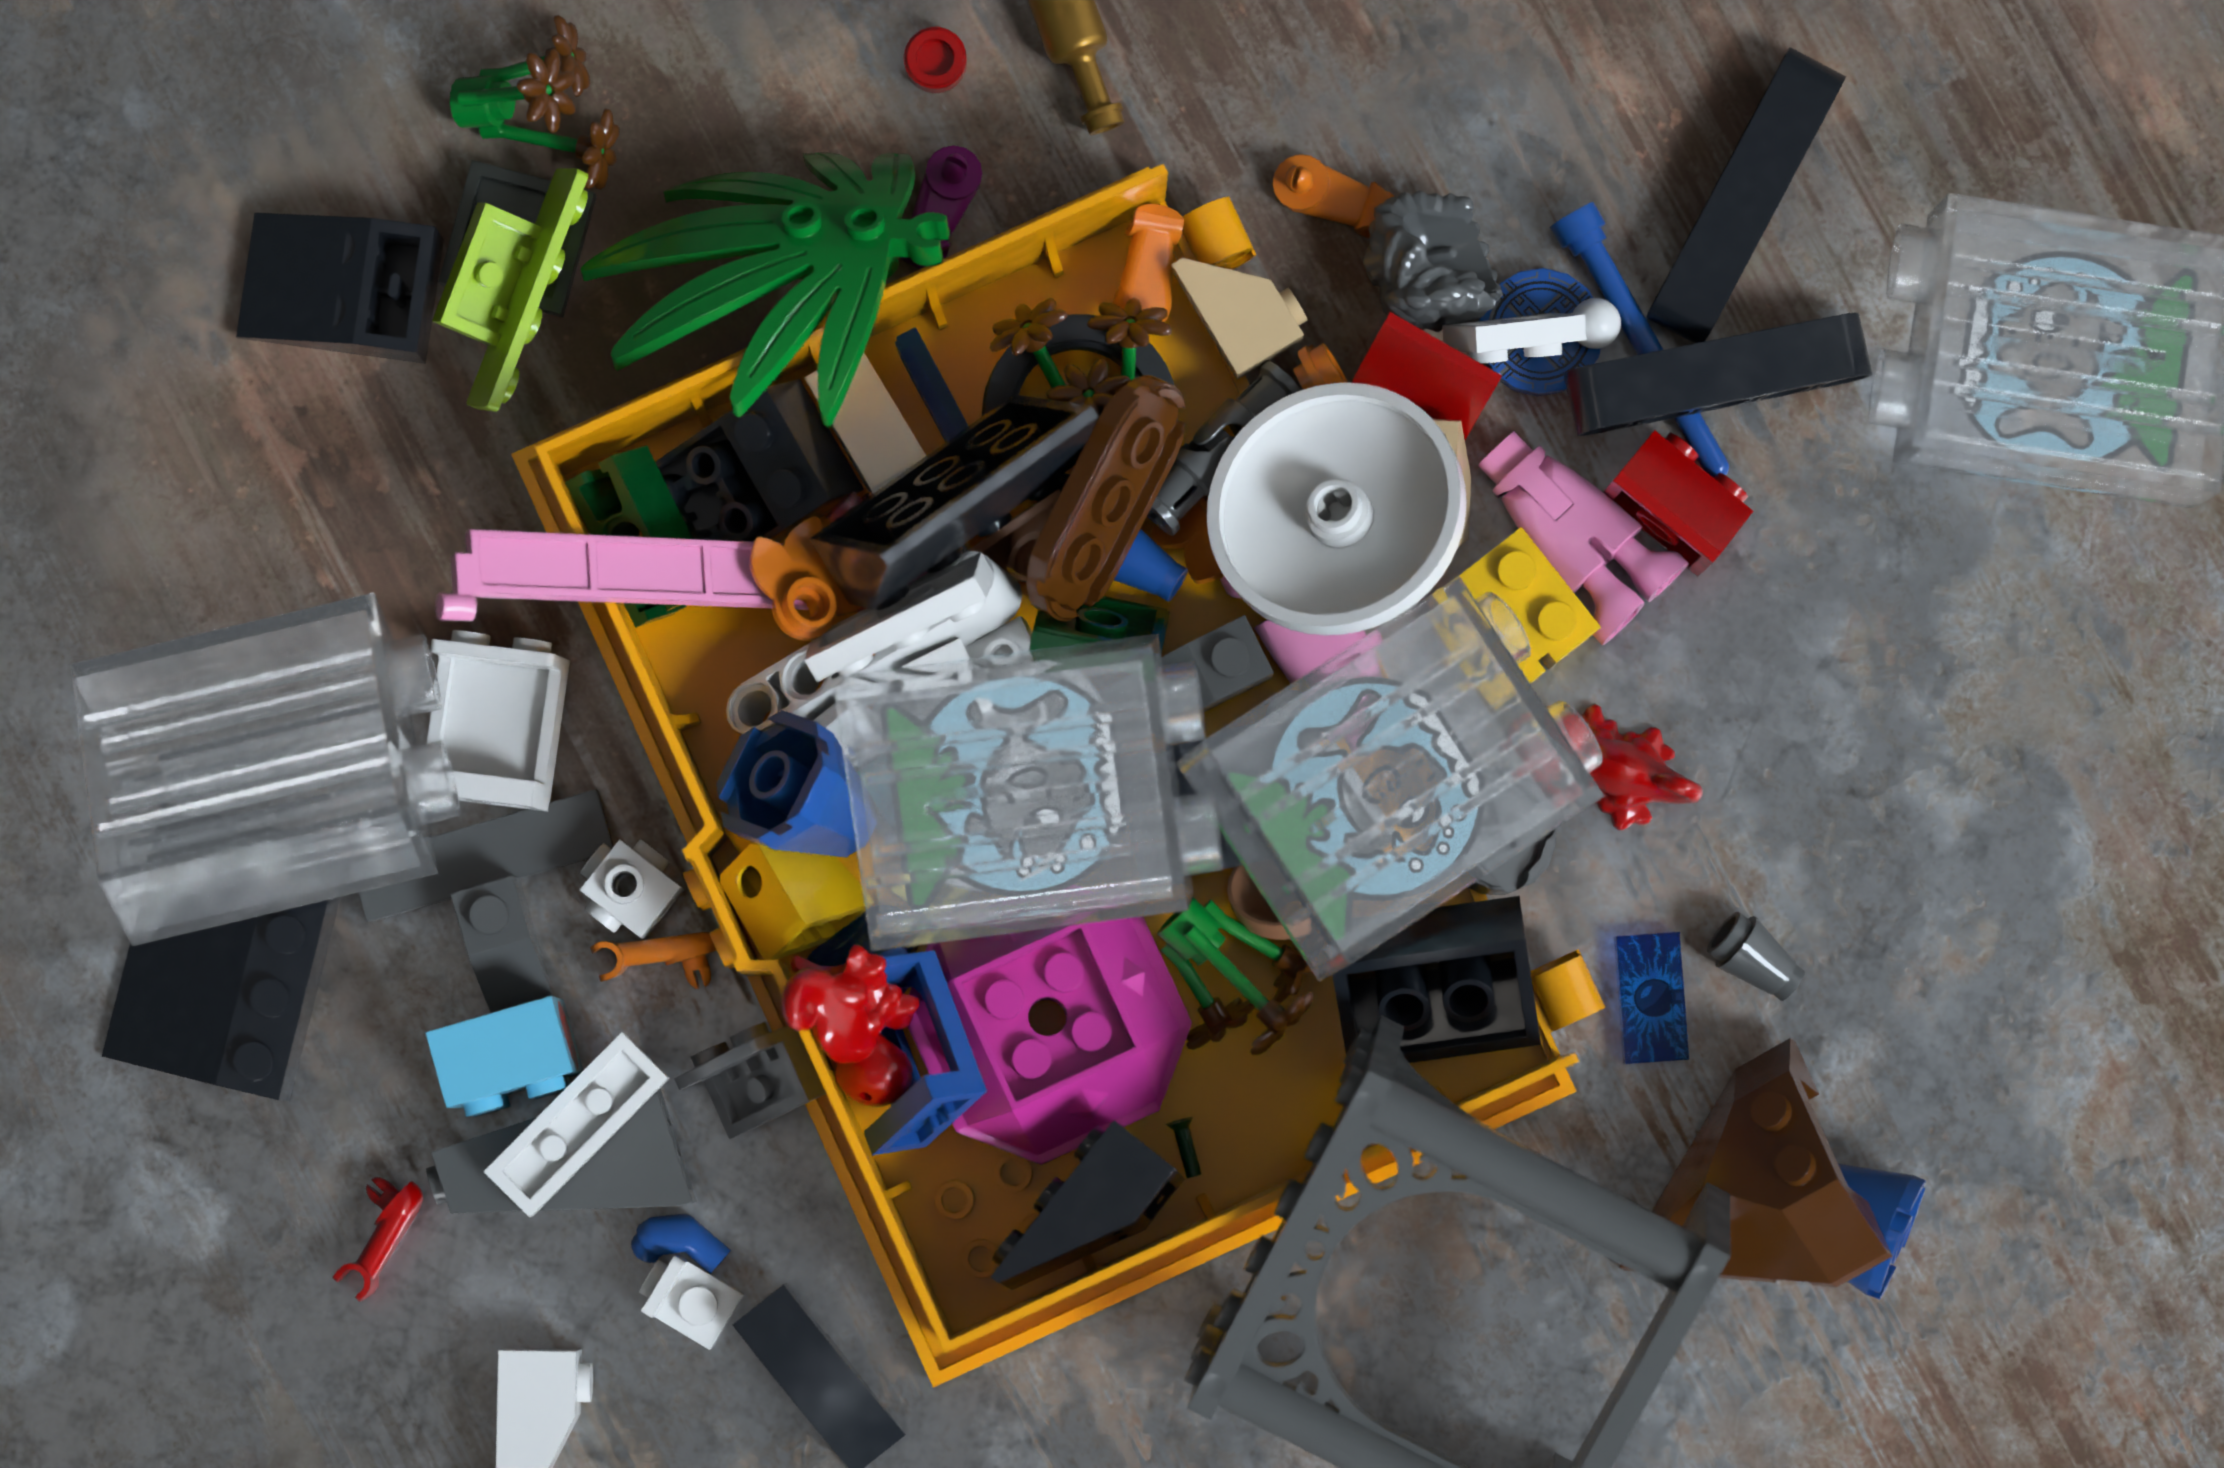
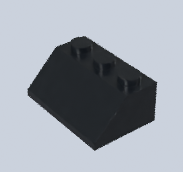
[1329,896,1541,1063]

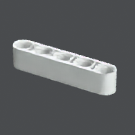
[726,551,1022,734]

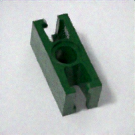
[565,445,692,628]

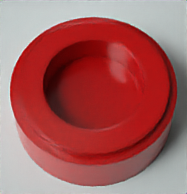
[904,27,967,93]

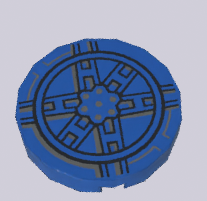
[1479,268,1601,397]

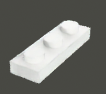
[804,552,994,682]
[484,1032,669,1217]

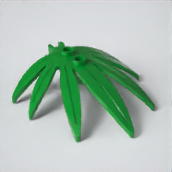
[581,152,950,427]

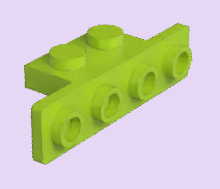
[432,168,588,412]

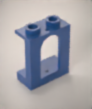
[864,948,987,1155]

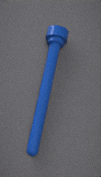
[1550,202,1729,478]

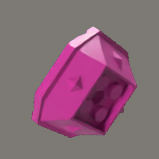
[908,883,1192,1165]

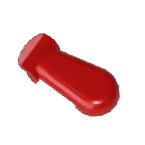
[332,1177,423,1302]

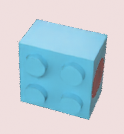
[425,996,584,1117]

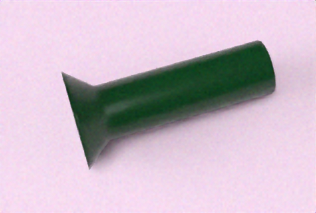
[1165,1117,1202,1178]

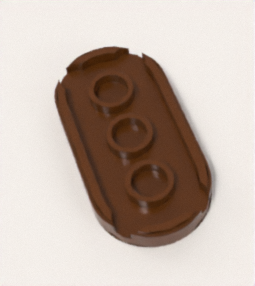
[1026,375,1185,621]

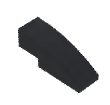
[733,1283,906,1468]

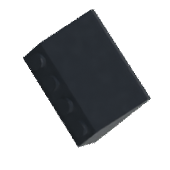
[809,394,1098,610]
[102,808,352,1101]

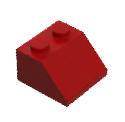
[1351,312,1502,440]
[1604,430,1754,576]

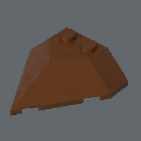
[1619,1038,1892,1287]

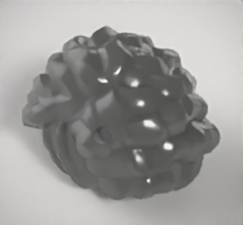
[1363,190,1503,333]

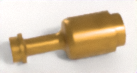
[1027,0,1125,135]

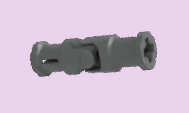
[1147,360,1301,536]

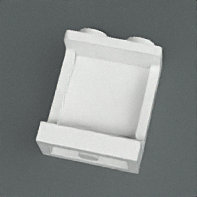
[408,630,570,812]

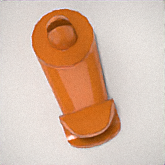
[1273,154,1395,239]
[1113,204,1184,322]
[590,932,717,989]

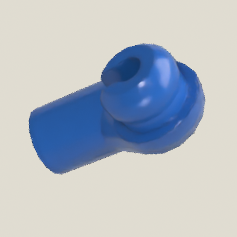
[631,1214,731,1274]

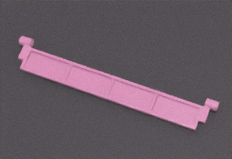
[436,529,927,621]

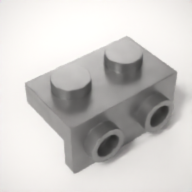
[674,1022,826,1139]

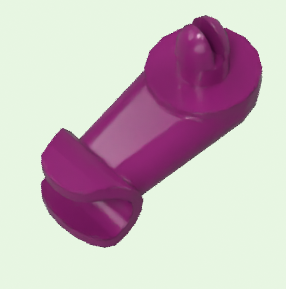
[900,145,982,269]

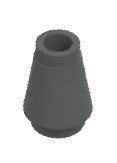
[1707,912,1805,1001]

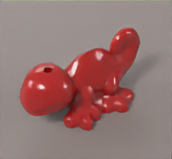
[1510,703,1703,831]
[782,945,920,1107]

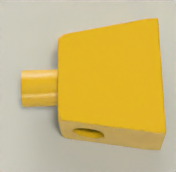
[720,828,875,960]

